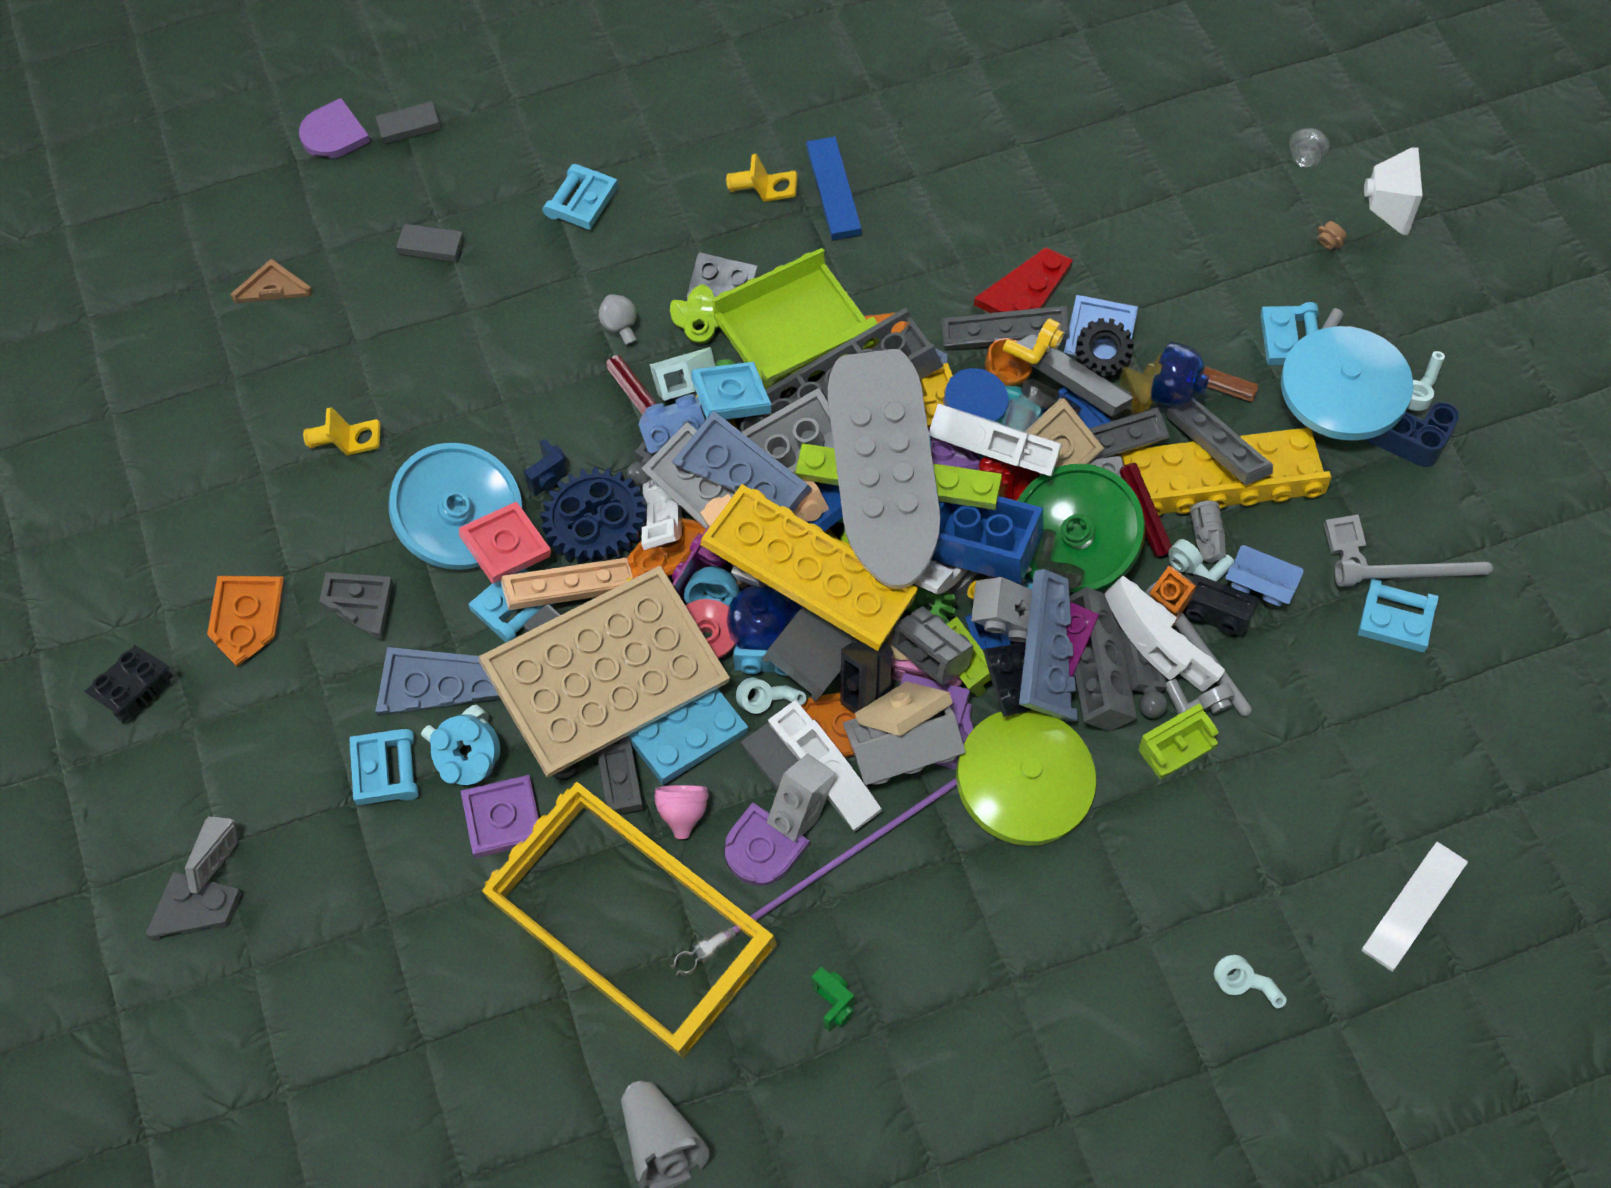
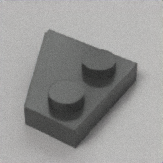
[319,572,393,639]
[145,872,242,941]

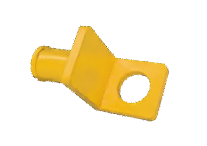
[726,154,798,202]
[303,407,381,456]

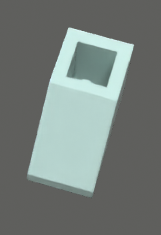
[650,347,715,401]

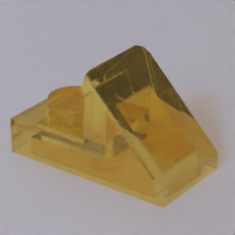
[1120,353,1172,415]

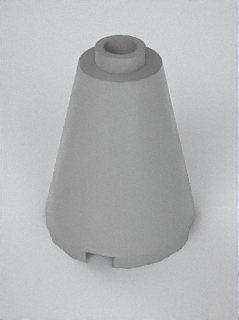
[621,1081,709,1188]

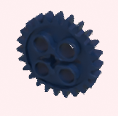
[540,467,647,565]

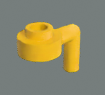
[1003,318,1064,365]

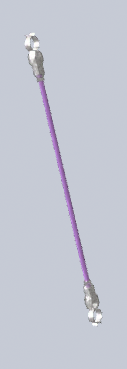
[670,778,957,977]

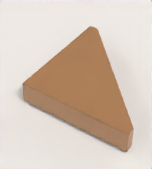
[230,259,313,303]

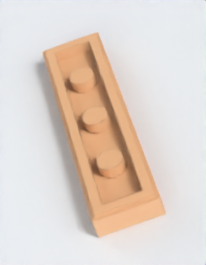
[501,558,633,610]

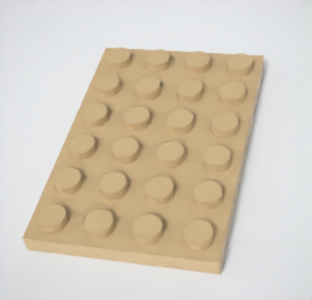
[479,566,730,778]

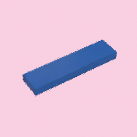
[806,137,861,240]

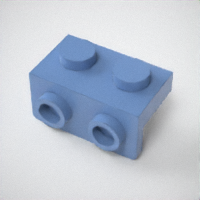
[639,394,706,453]
[1225,545,1304,606]

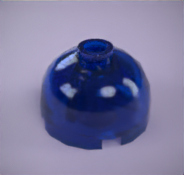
[1151,341,1209,408]
[726,585,794,650]

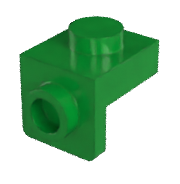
[811,967,855,1032]

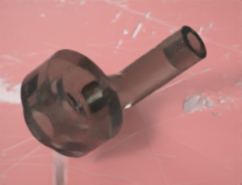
[1035,529,1085,591]

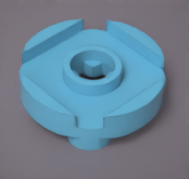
[430,714,500,785]

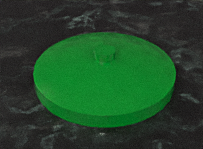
[1017,464,1145,596]

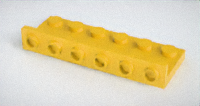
[1120,427,1332,516]
[700,484,918,651]

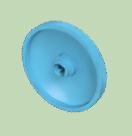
[1281,326,1413,441]
[388,443,522,570]

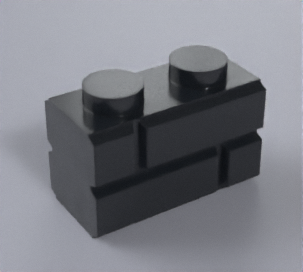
[840,639,893,713]

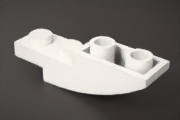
[928,403,1063,476]
[1105,576,1225,692]
[768,700,882,832]

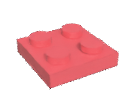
[459,501,551,584]

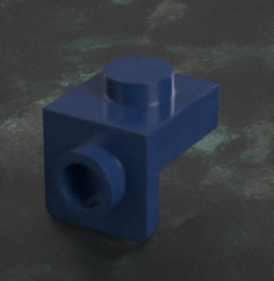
[524,438,567,497]

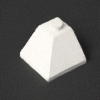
[1364,148,1422,235]

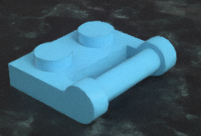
[542,164,618,230]
[1260,302,1319,365]
[469,569,556,642]
[1357,579,1438,653]
[349,729,418,806]

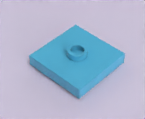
[691,362,772,419]

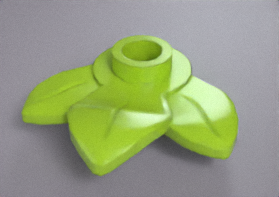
[670,284,720,344]

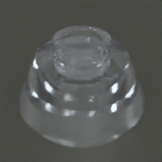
[1289,128,1330,167]

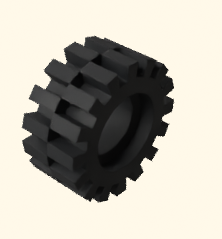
[1075,318,1134,380]

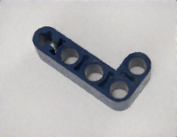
[1364,402,1459,467]

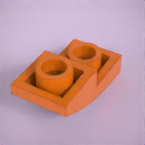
[1149,566,1197,627]

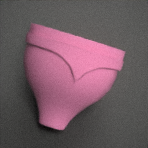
[654,785,709,839]

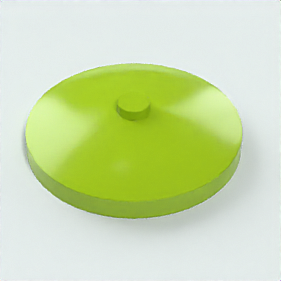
[956,709,1096,846]

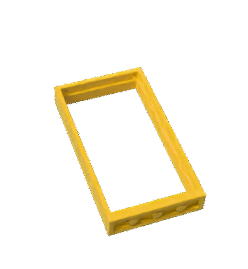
[482,782,777,1059]

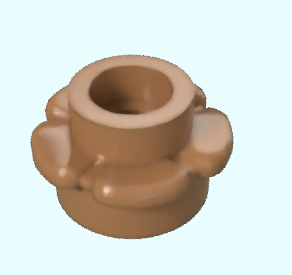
[1318,221,1347,250]

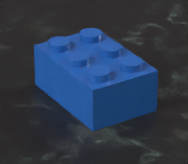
[931,496,1044,584]

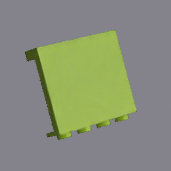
[712,248,879,390]

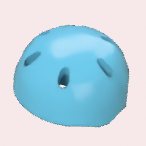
[684,566,740,611]

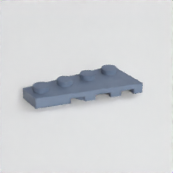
[672,411,812,512]
[1019,569,1078,722]
[376,647,501,716]

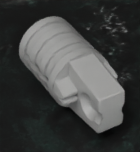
[1190,501,1226,564]

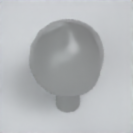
[599,294,637,346]

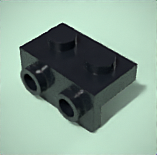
[1183,574,1259,636]

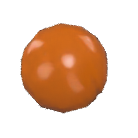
[984,338,1032,387]

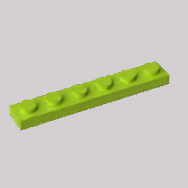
[795,443,1002,510]

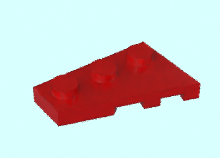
[974,247,1073,313]

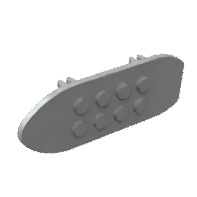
[828,349,940,589]

